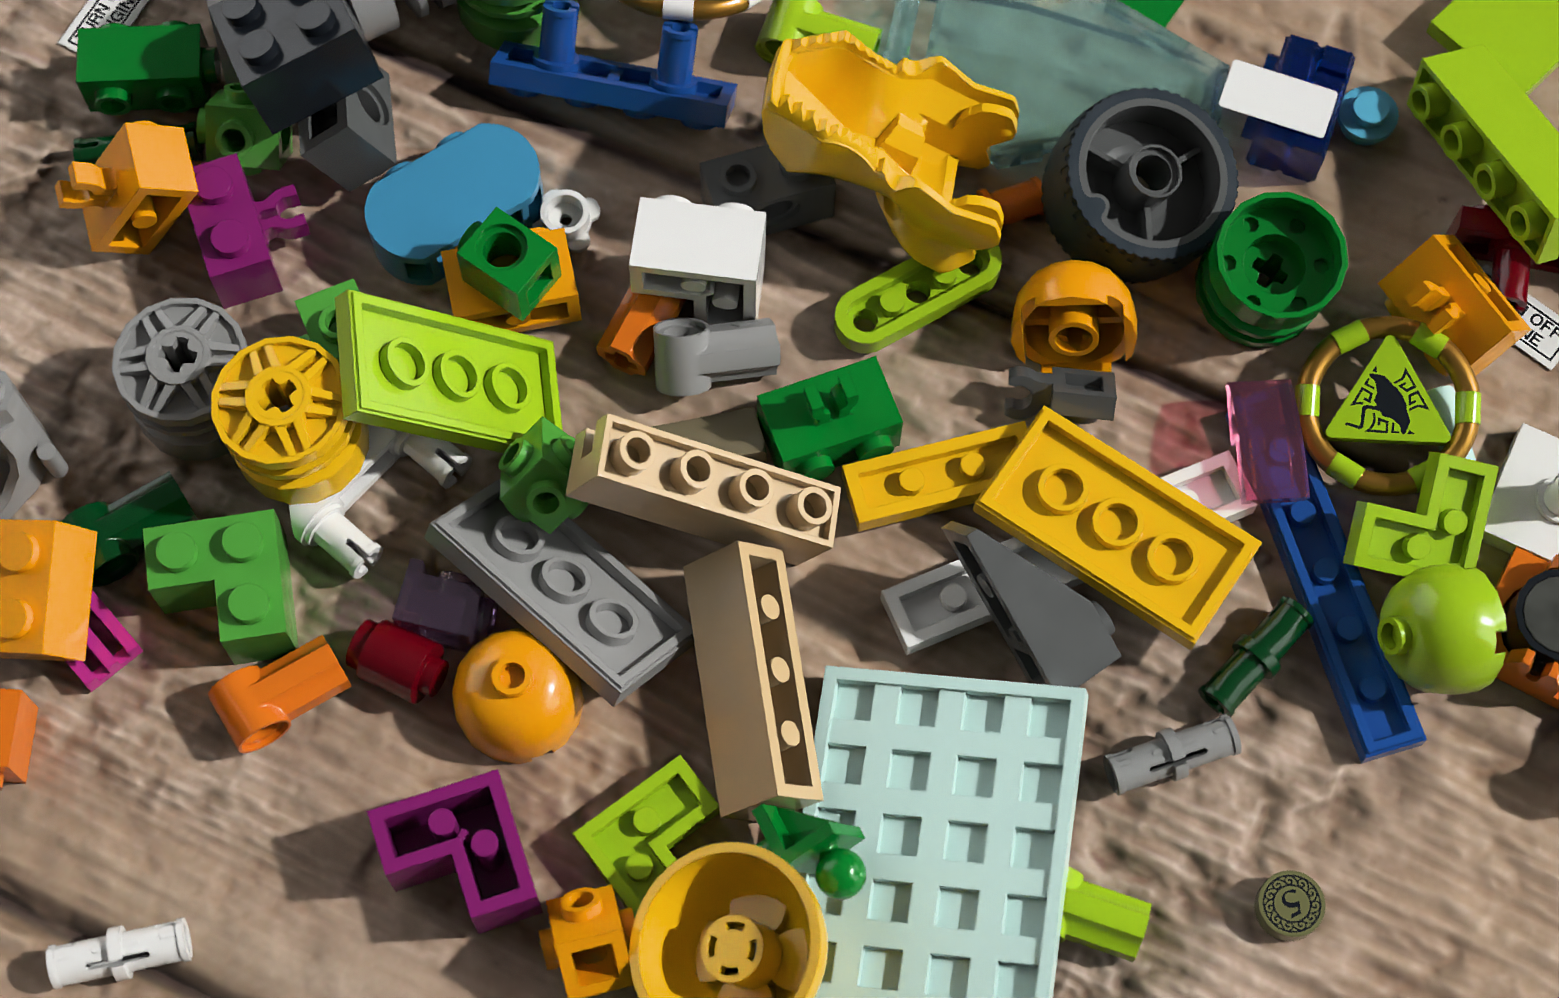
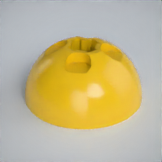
[629,842,828,998]

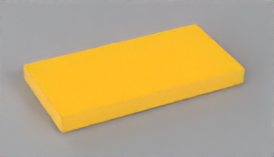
[973,405,1262,650]

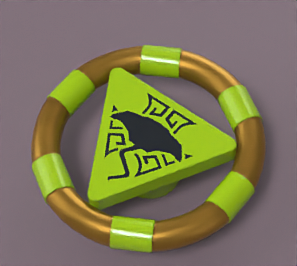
[1294,316,1481,496]

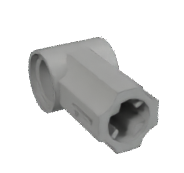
[653,318,780,396]

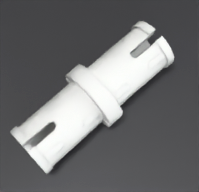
[46,917,193,990]

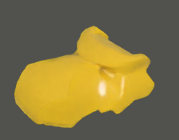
[761,30,1020,273]

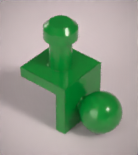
[752,804,866,900]

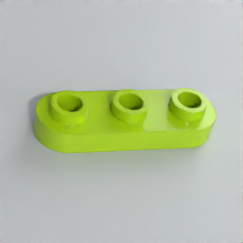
[834,245,1002,354]

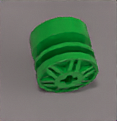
[1195,192,1348,348]

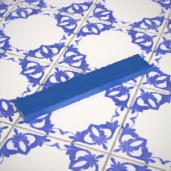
[1225,392,1427,764]

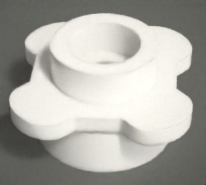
[532,189,601,253]

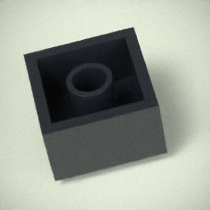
[208,0,384,135]

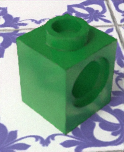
[456,207,561,322]

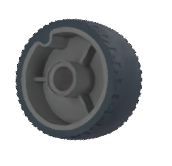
[1041,87,1239,284]

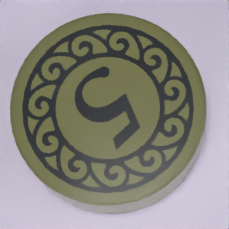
[1254,870,1326,941]

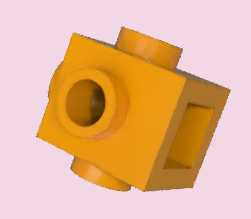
[538,884,635,998]

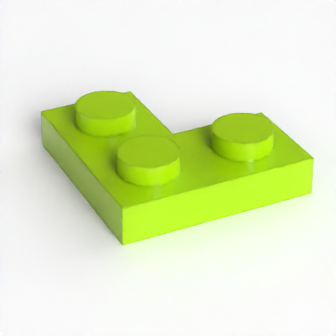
[1343,452,1499,577]
[573,755,720,919]

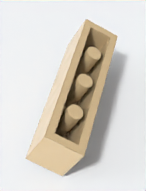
[683,541,824,821]

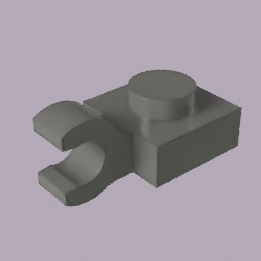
[1005,366,1117,424]

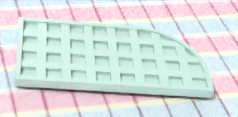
[799,665,1089,998]

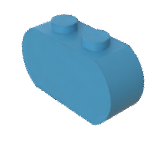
[364,123,544,286]

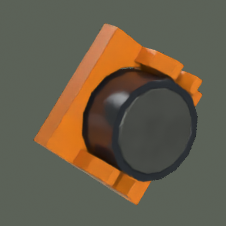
[1494,546,1559,710]

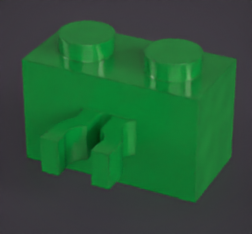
[757,356,903,481]

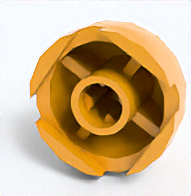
[1011,260,1137,374]
[452,628,584,764]

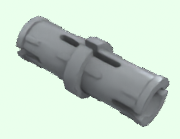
[1103,714,1242,796]

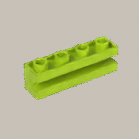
[1406,44,1559,264]

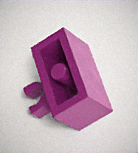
[187,153,311,309]

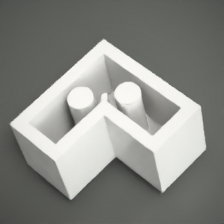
[629,195,766,325]

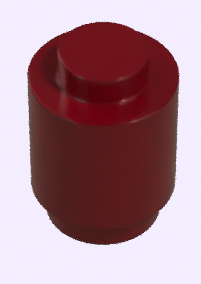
[346,619,449,704]

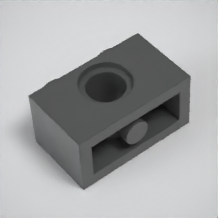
[298,66,397,192]
[700,144,836,235]

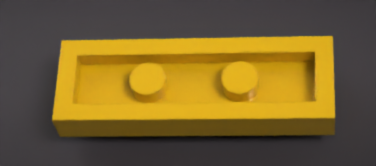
[841,421,1027,532]

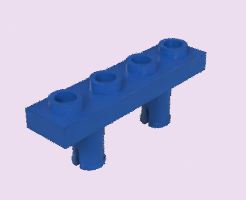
[488,0,737,130]

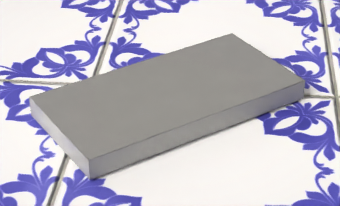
[424,479,694,707]

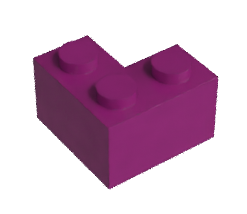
[367,769,543,934]

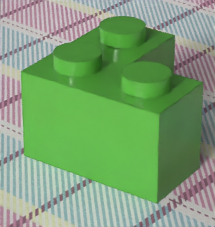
[143,509,299,665]

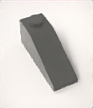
[942,521,1122,688]

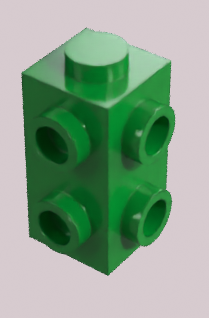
[76,21,221,116]

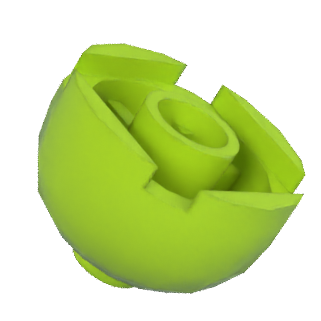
[1377,563,1507,695]

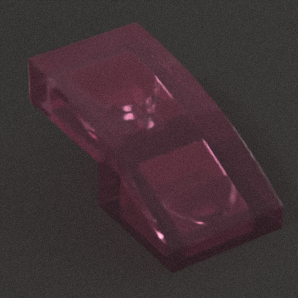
[1226,379,1310,505]

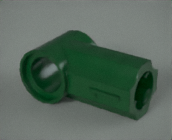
[61,471,198,587]

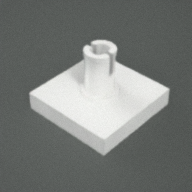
[1482,423,1559,562]

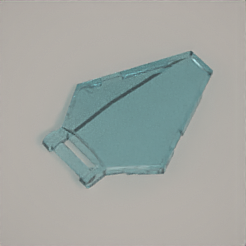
[879,0,1229,169]

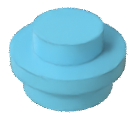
[1337,86,1399,145]

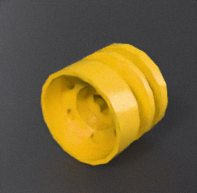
[211,336,369,505]

